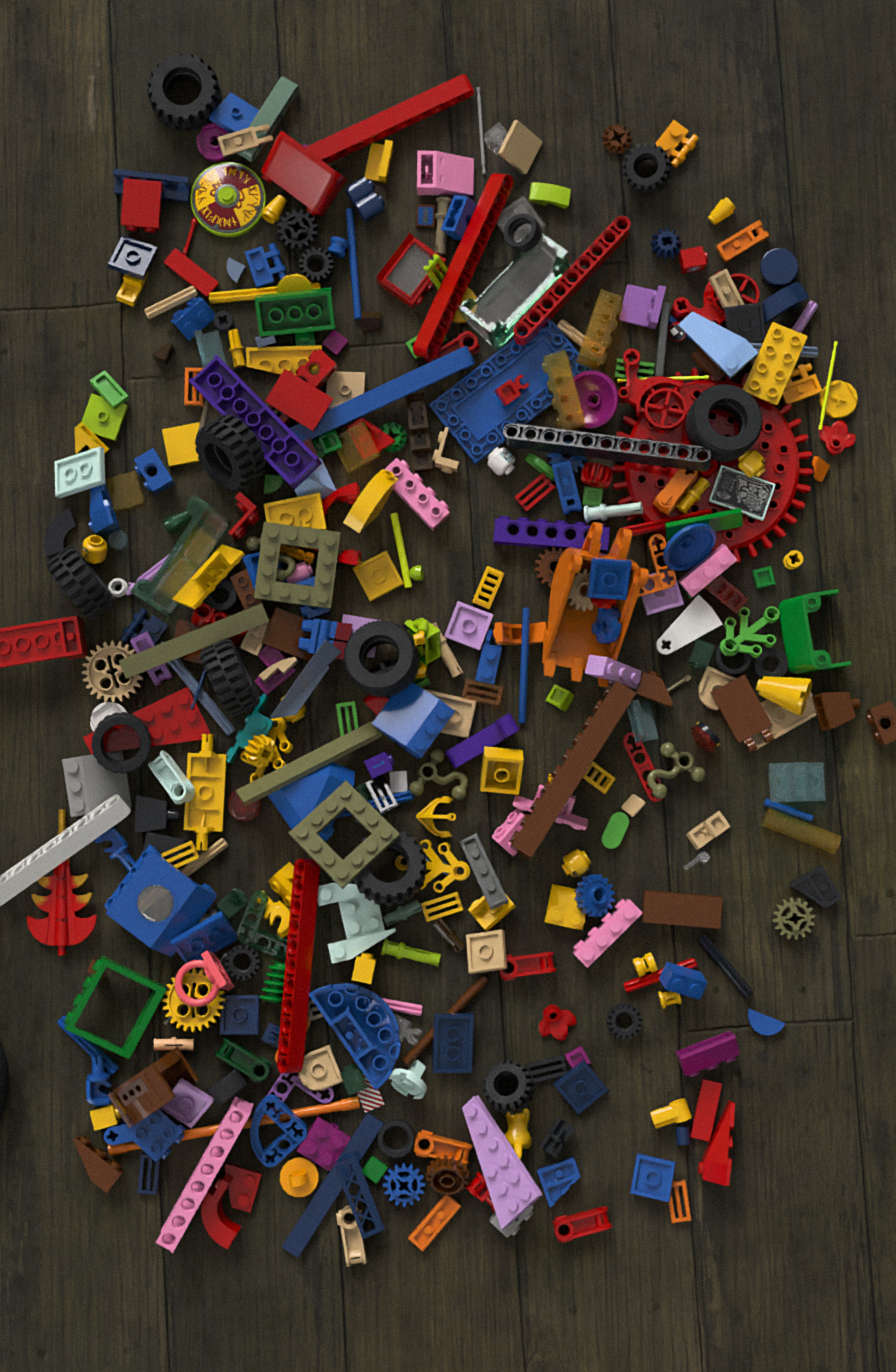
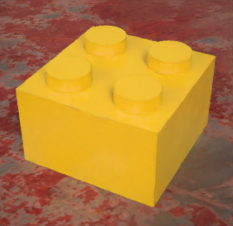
[480,746,524,795]

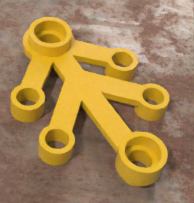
[240,717,293,783]
[395,839,470,893]

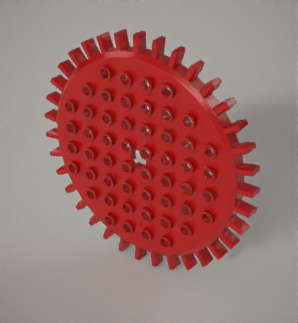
[611,368,813,564]

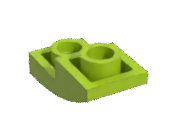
[529,182,571,209]

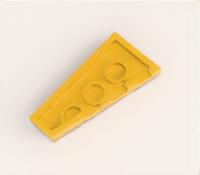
[246,345,322,375]

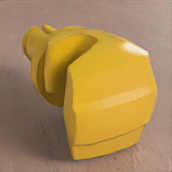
[254,891,290,939]

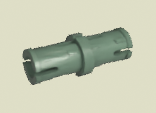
[383,899,422,927]

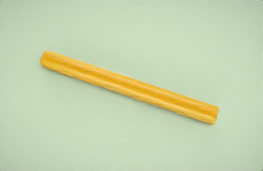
[209,282,321,304]

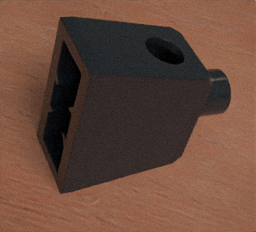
[135,796,180,833]

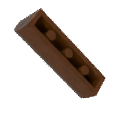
[642,890,723,929]

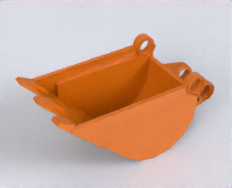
[542,522,649,687]

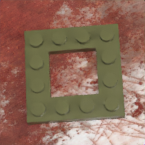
[254,522,341,609]
[289,781,400,889]

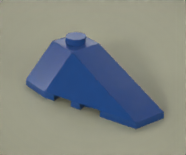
[89,480,120,536]

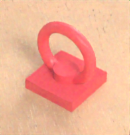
[175,950,235,1007]

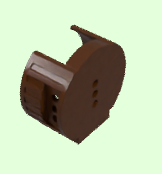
[108,1047,199,1128]

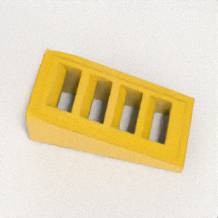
[472,566,505,609]
[582,762,616,794]

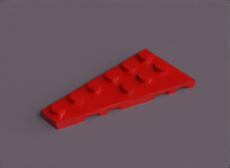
[83,687,211,755]

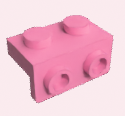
[492,809,525,857]

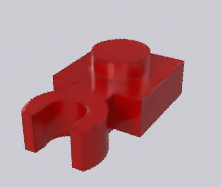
[494,375,529,406]

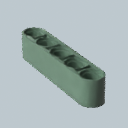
[237,76,300,162]

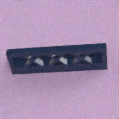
[113,169,191,203]
[334,1153,385,1239]

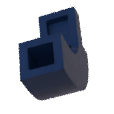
[763,282,810,326]

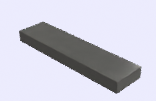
[654,302,670,377]
[459,833,509,910]

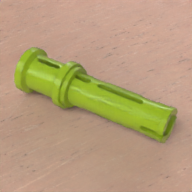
[381,938,441,966]

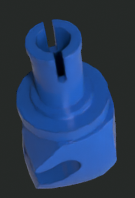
[93,826,136,871]
[86,1054,112,1106]

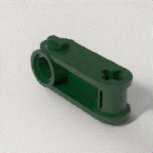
[215,1037,273,1084]

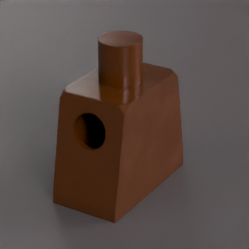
[812,692,861,731]

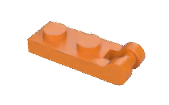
[715,220,770,263]

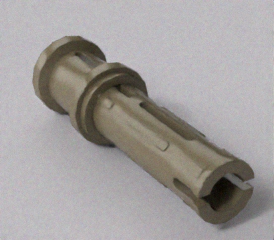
[434,197,452,256]

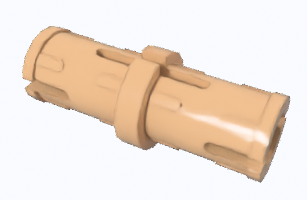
[154,1037,194,1051]

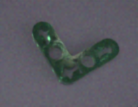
[236,891,287,959]

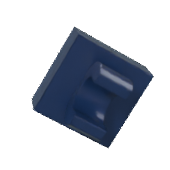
[261,1022,280,1048]

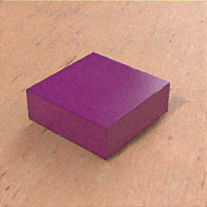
[322,329,349,356]
[565,1046,591,1068]

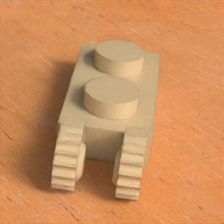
[217,124,273,157]

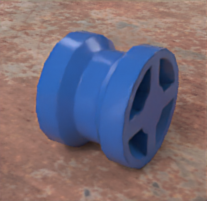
[327,236,349,258]

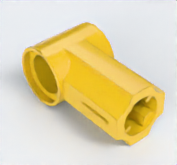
[650,1098,692,1129]

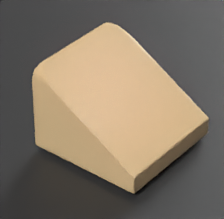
[621,794,645,817]

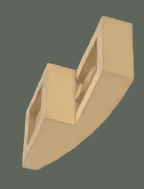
[259,657,299,683]
[685,811,730,850]

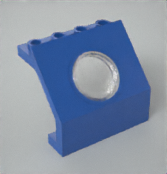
[104,844,217,957]

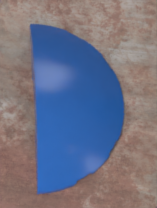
[308,983,400,1090]

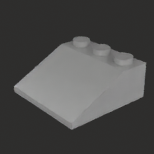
[62,751,132,817]

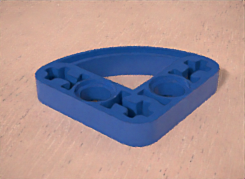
[250,1095,308,1168]

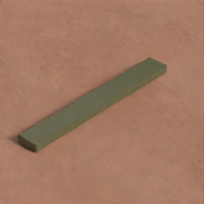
[119,603,270,679]
[236,721,382,807]

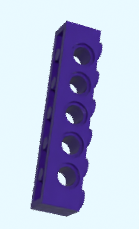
[493,516,610,553]

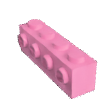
[384,458,450,531]
[572,898,642,968]

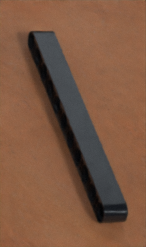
[503,423,711,471]

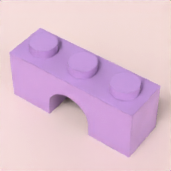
[585,655,642,690]

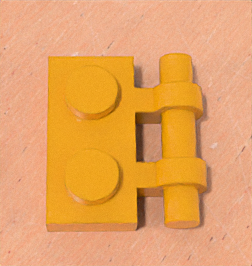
[655,120,699,168]
[782,363,822,405]

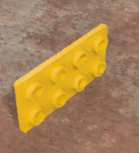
[742,322,807,405]
[173,544,245,609]

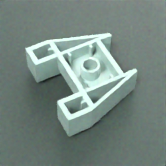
[317,882,396,964]

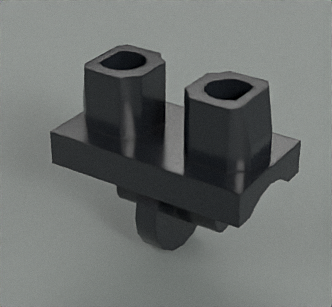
[539,1116,575,1158]

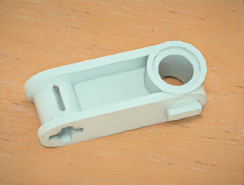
[148,750,195,805]

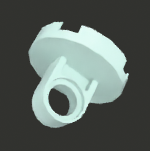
[389,1060,427,1099]

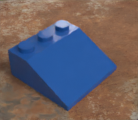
[371,682,455,759]

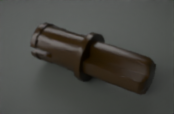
[433,918,466,954]

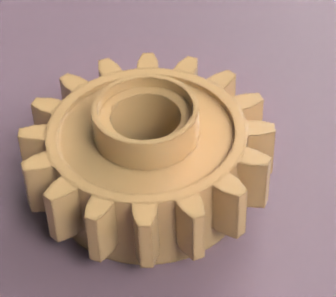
[567,568,593,611]

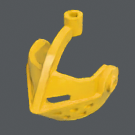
[416,796,456,838]

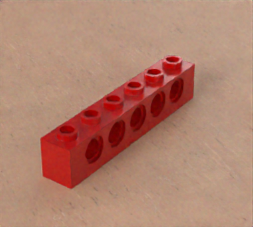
[268,349,339,426]

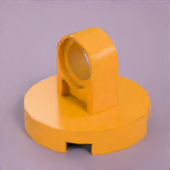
[280,1157,319,1197]

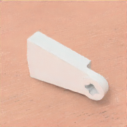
[656,595,722,655]

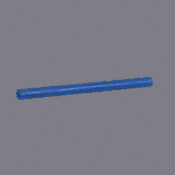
[346,208,361,320]
[518,608,530,723]

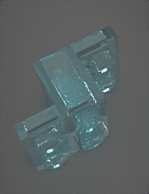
[768,762,826,803]

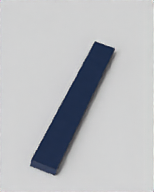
[282,1112,384,1258]

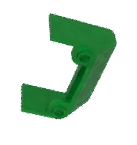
[777,589,851,675]

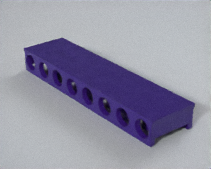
[189,354,322,490]

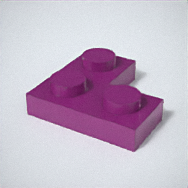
[254,645,296,696]

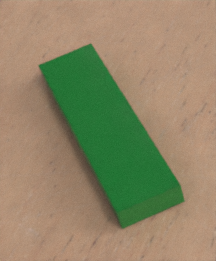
[665,508,742,542]

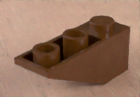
[73,1135,124,1193]

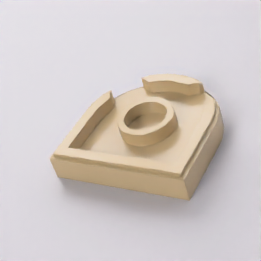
[698,666,737,710]
[298,1045,343,1091]

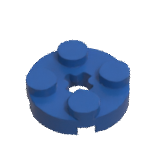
[591,606,621,645]

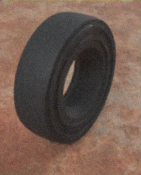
[753,647,788,679]

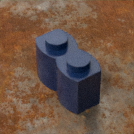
[345,177,386,223]

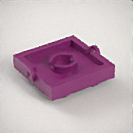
[296,1116,351,1171]

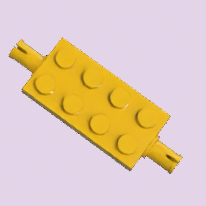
[184,734,227,851]

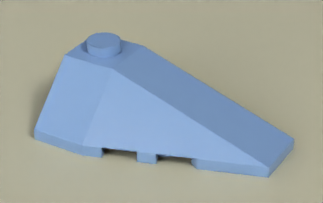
[678,311,759,380]

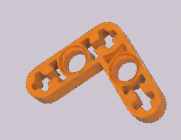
[638,534,677,597]

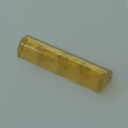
[761,808,841,854]

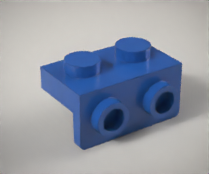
[171,297,216,341]

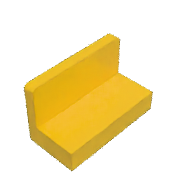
[364,140,393,183]

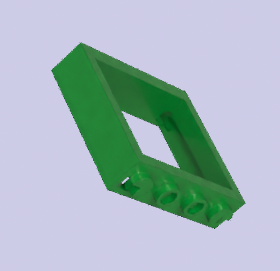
[64,955,167,1059]

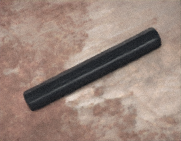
[697,934,753,998]

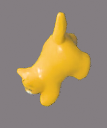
[504,1109,532,1159]

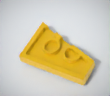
[263,493,327,530]

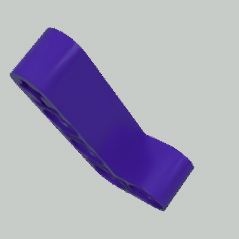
[445,713,520,769]

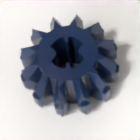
[650,227,682,261]

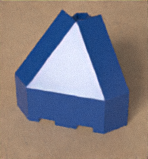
[267,762,355,842]

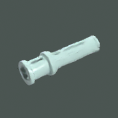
[584,502,643,523]

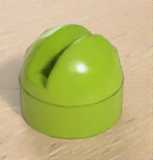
[409,565,423,581]

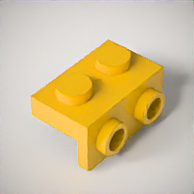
[268,862,294,907]
[468,894,516,932]

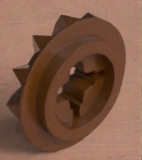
[602,124,632,154]

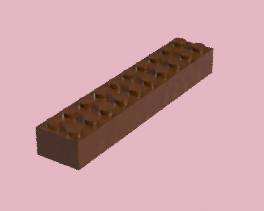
[509,680,636,860]

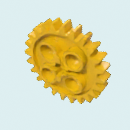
[162,968,226,1033]

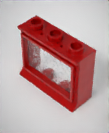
[376,233,446,309]

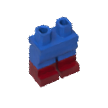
[298,618,352,661]

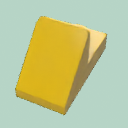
[74,422,109,454]

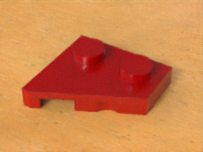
[225,1163,262,1213]

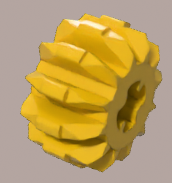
[243,734,277,768]

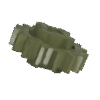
[772,897,815,940]

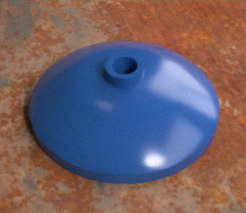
[663,523,716,571]

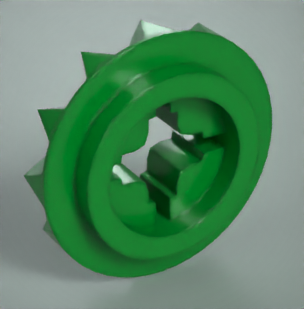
[380,422,407,452]

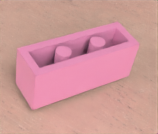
[678,544,737,597]

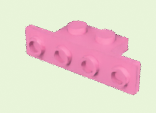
[513,784,588,830]

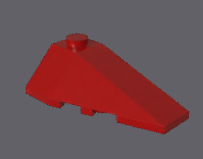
[698,1100,735,1186]

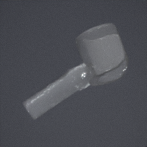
[683,851,710,870]

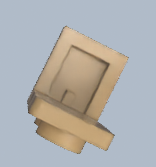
[432,427,459,474]

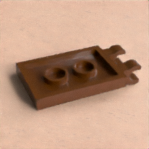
[710,674,774,753]

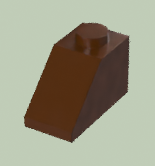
[636,671,674,709]

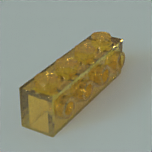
[576,289,623,370]
[541,350,587,430]

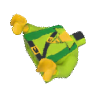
[403,618,441,678]

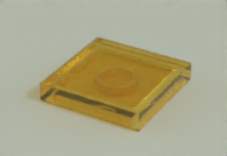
[334,422,381,473]

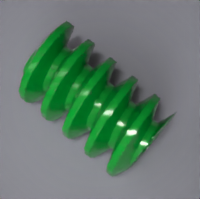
[259,960,286,1003]

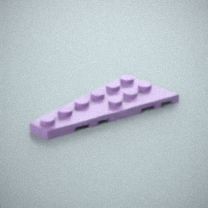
[462,1095,543,1230]

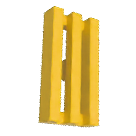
[161,840,200,868]
[421,892,463,922]

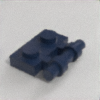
[120,608,169,648]

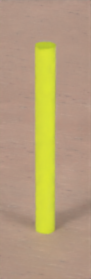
[390,513,412,588]

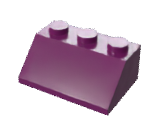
[675,1031,740,1077]

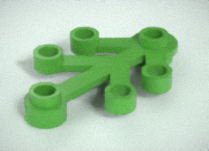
[720,606,780,658]

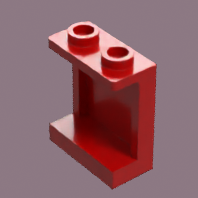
[121,179,164,233]

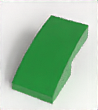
[305,430,343,458]

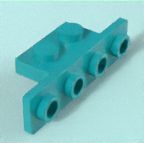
[226,694,275,764]

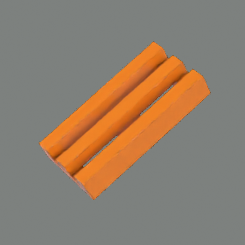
[184,368,204,406]
[668,1180,691,1223]

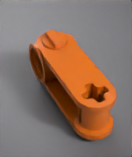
[653,469,698,516]
[413,1130,473,1166]

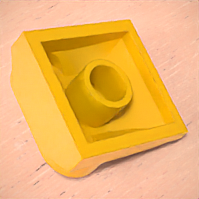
[544,884,586,930]

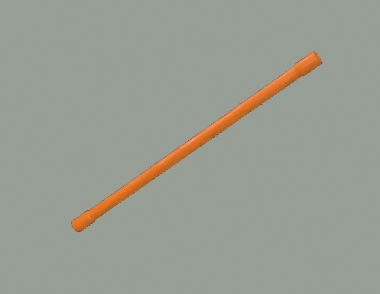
[108,1096,360,1156]

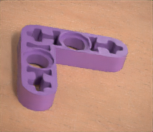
[267,1073,334,1112]

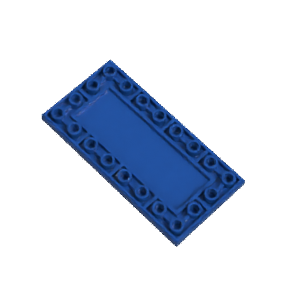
[429,319,593,465]

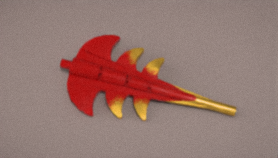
[27,809,98,955]

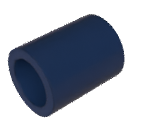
[675,1125,691,1145]

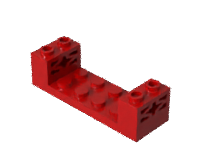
[0,616,88,668]

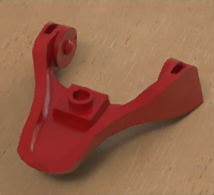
[309,482,362,566]

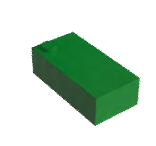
[255,287,336,337]

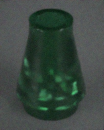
[162,510,192,534]

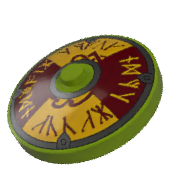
[191,162,266,237]

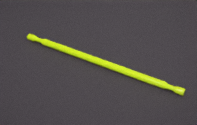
[818,341,838,430]
[617,375,709,383]

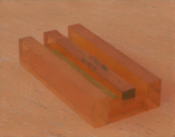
[462,679,503,706]

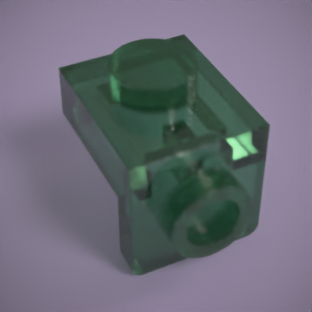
[215,887,248,920]

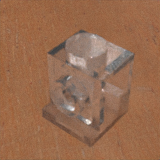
[484,122,508,156]

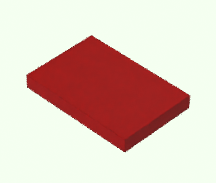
[265,369,334,432]

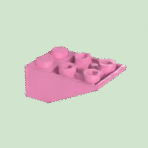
[417,151,474,196]

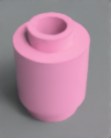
[286,561,313,584]

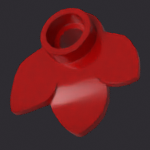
[819,420,856,455]
[539,1005,577,1041]

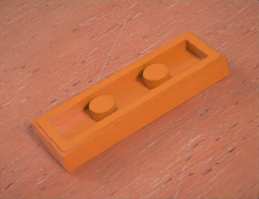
[408,1195,461,1252]

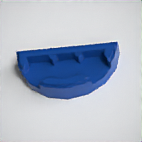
[747,1008,786,1036]

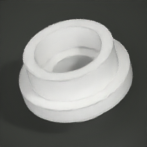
[108,578,128,597]

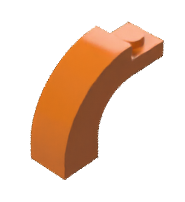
[493,622,548,645]

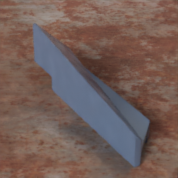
[270,639,341,718]

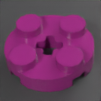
[196,123,231,162]

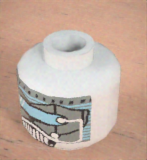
[487,447,515,476]

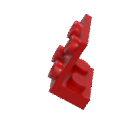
[229,492,261,541]

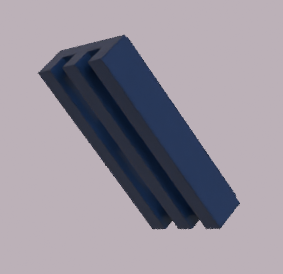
[137,1153,161,1195]

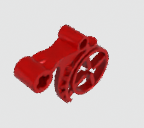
[670,271,760,326]
[618,349,687,430]

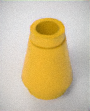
[262,195,287,224]
[707,197,736,225]

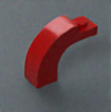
[201,1174,241,1250]

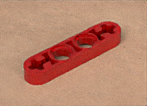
[622,732,663,802]

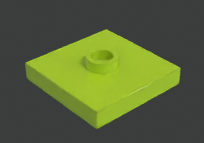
[82,393,128,442]

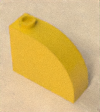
[343,469,399,533]

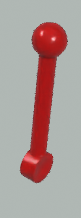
[183,218,198,256]

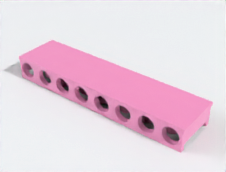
[156,1096,253,1253]

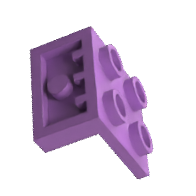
[619,284,666,329]

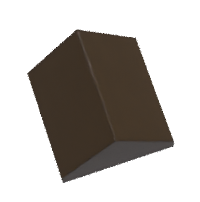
[361,312,381,331]

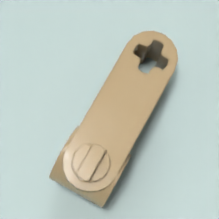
[336,1205,367,1267]

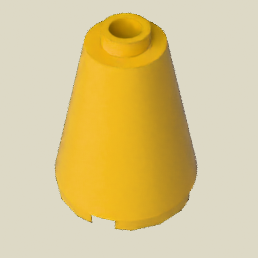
[756,676,812,716]

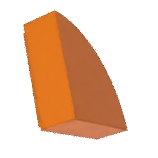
[812,456,830,482]

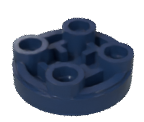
[760,248,798,287]

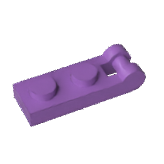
[130,631,173,686]

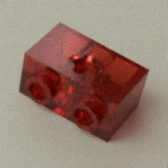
[704,575,749,614]

